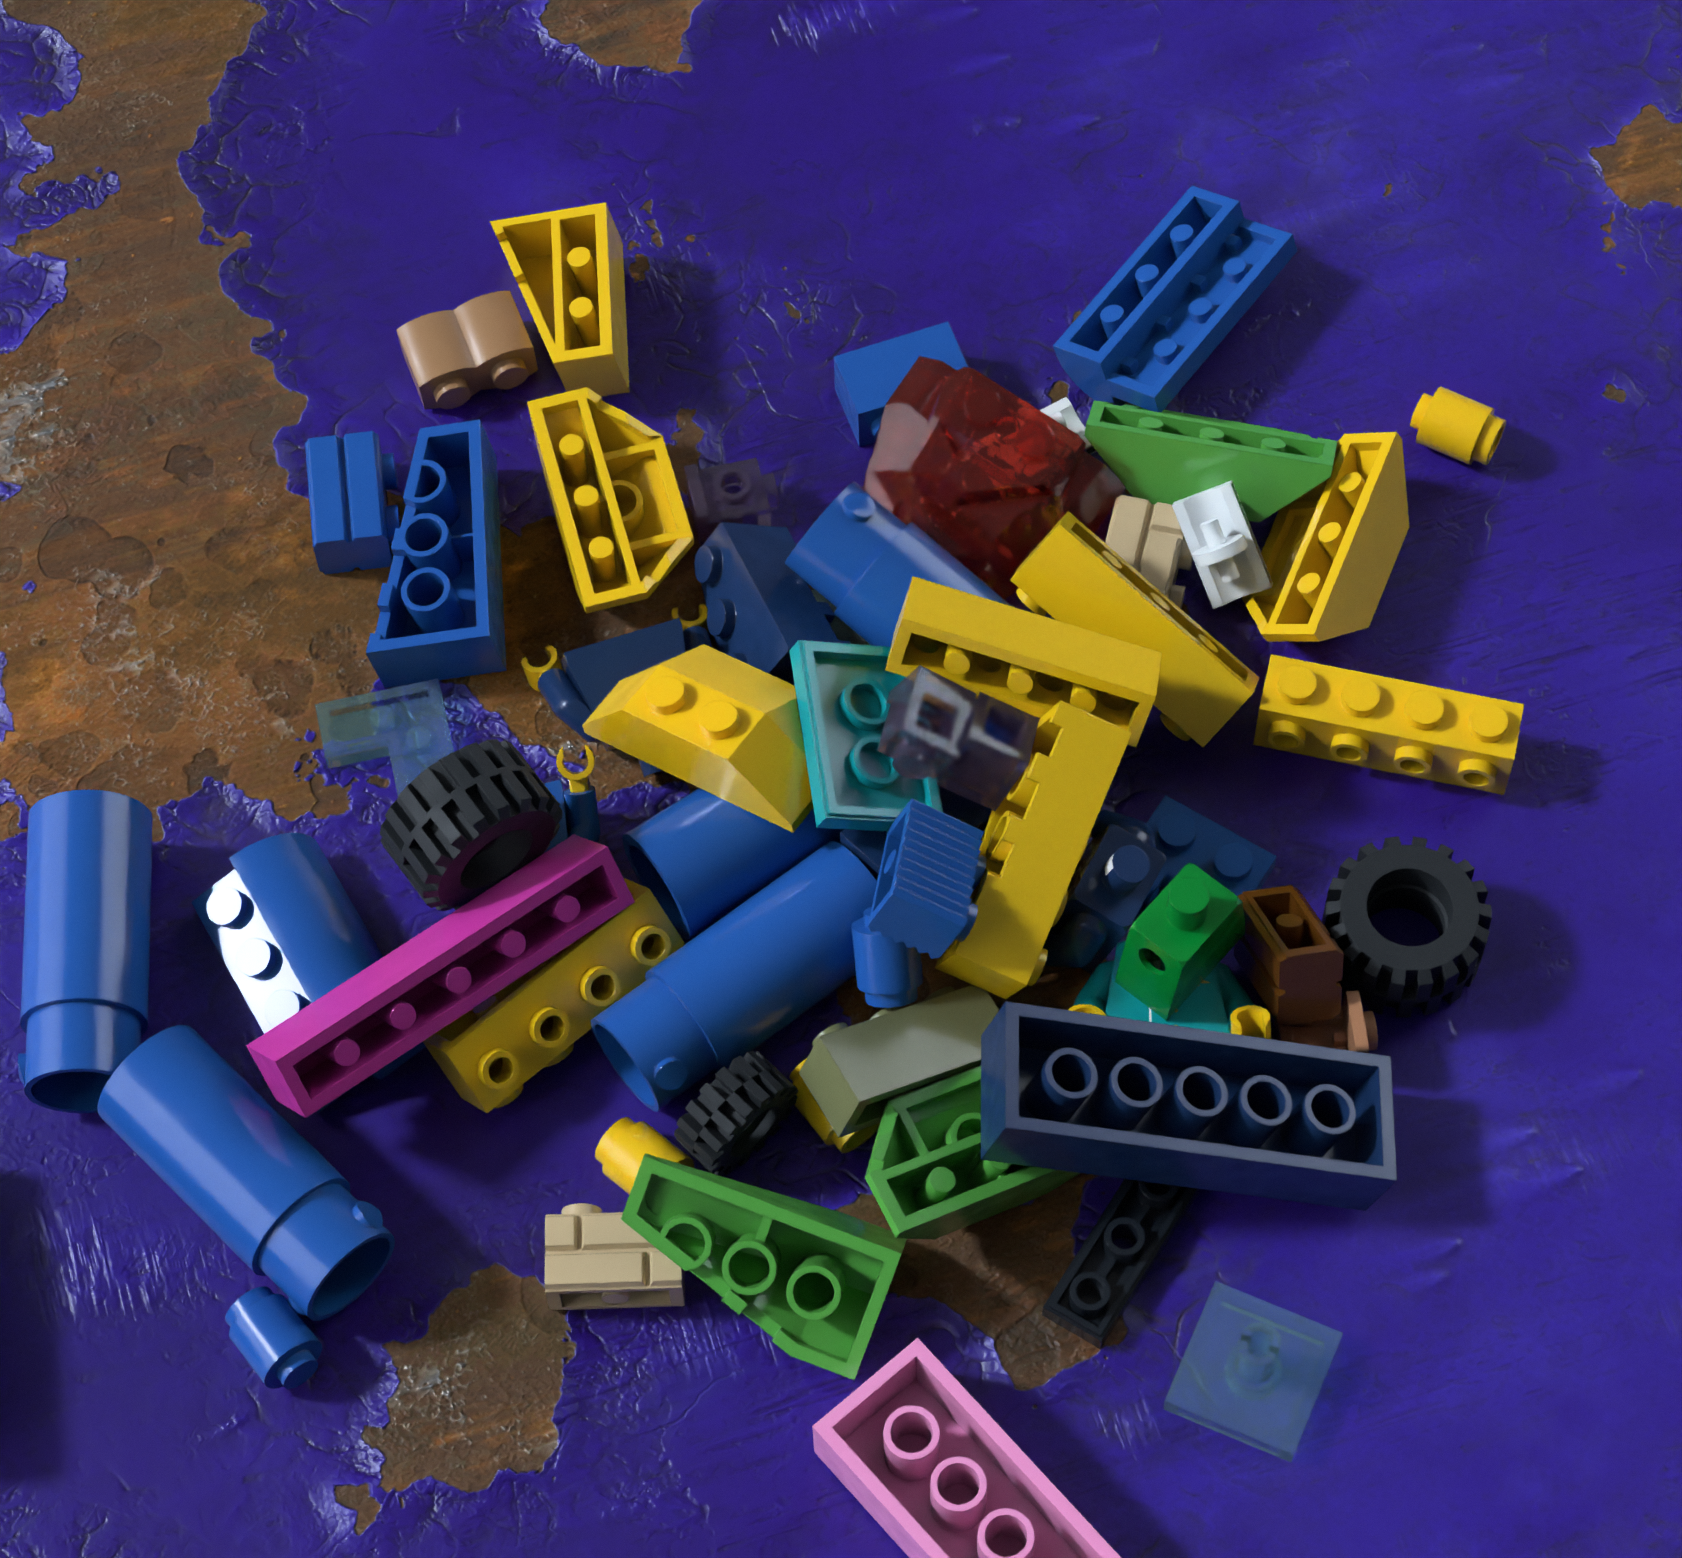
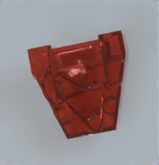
[863,356,1126,600]

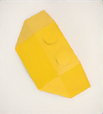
[527,387,694,614]
[1242,432,1409,642]
[582,644,813,833]

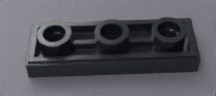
[1042,1179,1201,1349]

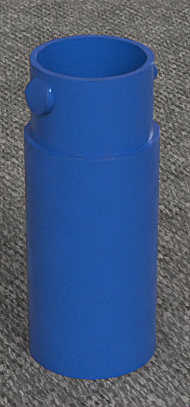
[784,481,1038,758]
[622,788,864,940]
[18,790,153,1113]
[591,841,877,1112]
[98,1025,395,1321]

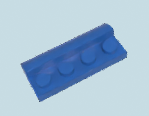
[1053,186,1297,413]
[191,833,426,1113]

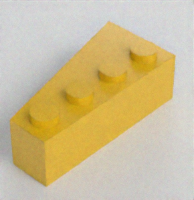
[935,700,1132,999]

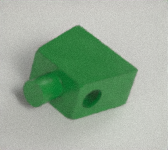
[1115,863,1246,1021]

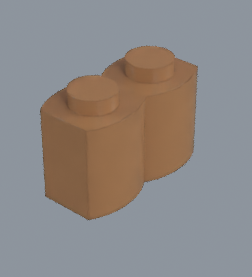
[396,291,538,409]

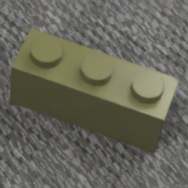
[799,985,999,1138]

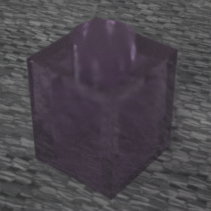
[937,692,1039,811]

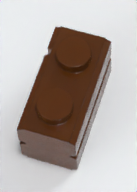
[1234,885,1344,1027]

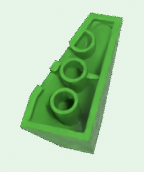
[621,1153,907,1380]

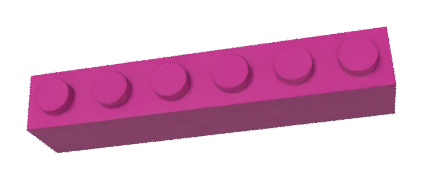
[246,834,635,1118]

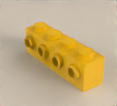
[1010,511,1259,747]
[885,576,1162,747]
[1253,654,1524,795]
[423,878,685,1113]

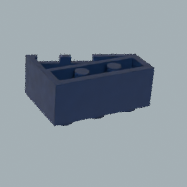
[694,522,851,685]

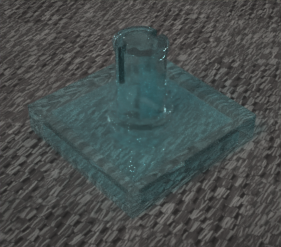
[1163,1281,1343,1463]

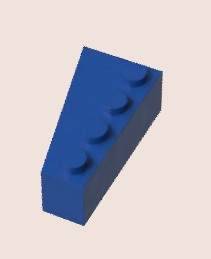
[366,419,507,688]

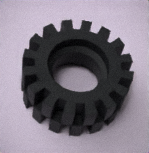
[674,1051,798,1176]

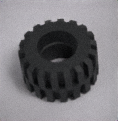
[380,739,562,911]
[1322,836,1492,1018]

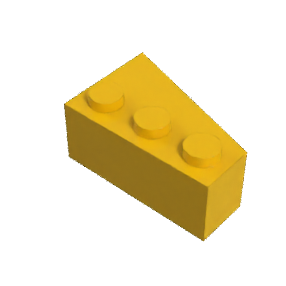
[490,202,630,397]

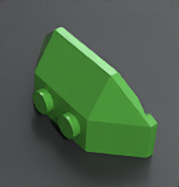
[1084,400,1337,523]
[865,1066,1080,1240]

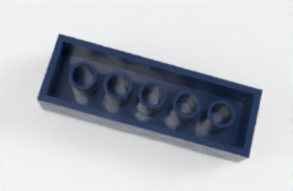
[981,1001,1397,1211]

